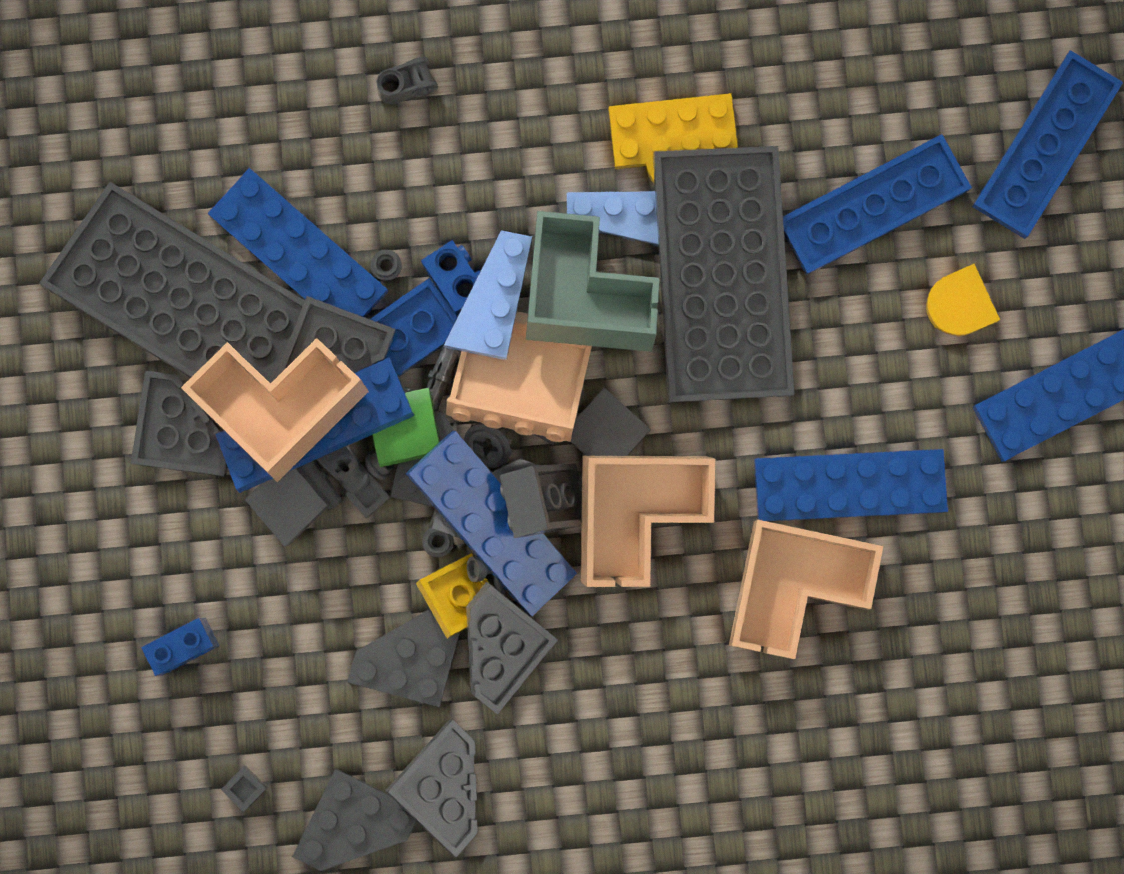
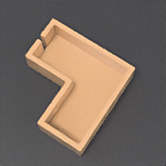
[181,338,369,482]
[581,456,715,587]
[729,520,883,659]

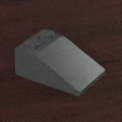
[500,463,582,538]

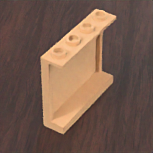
[446,311,592,442]

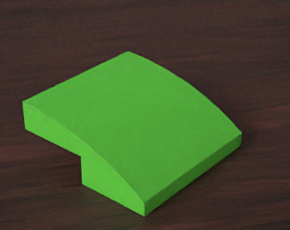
[373,388,440,467]

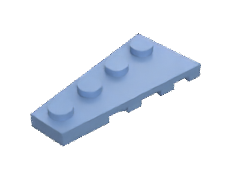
[567,191,658,247]
[444,230,532,360]

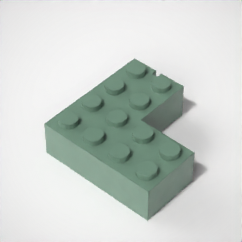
[526,211,659,352]

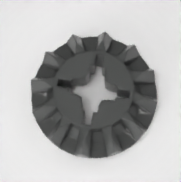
[464,422,513,468]

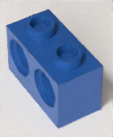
[421,240,480,317]
[141,618,220,676]

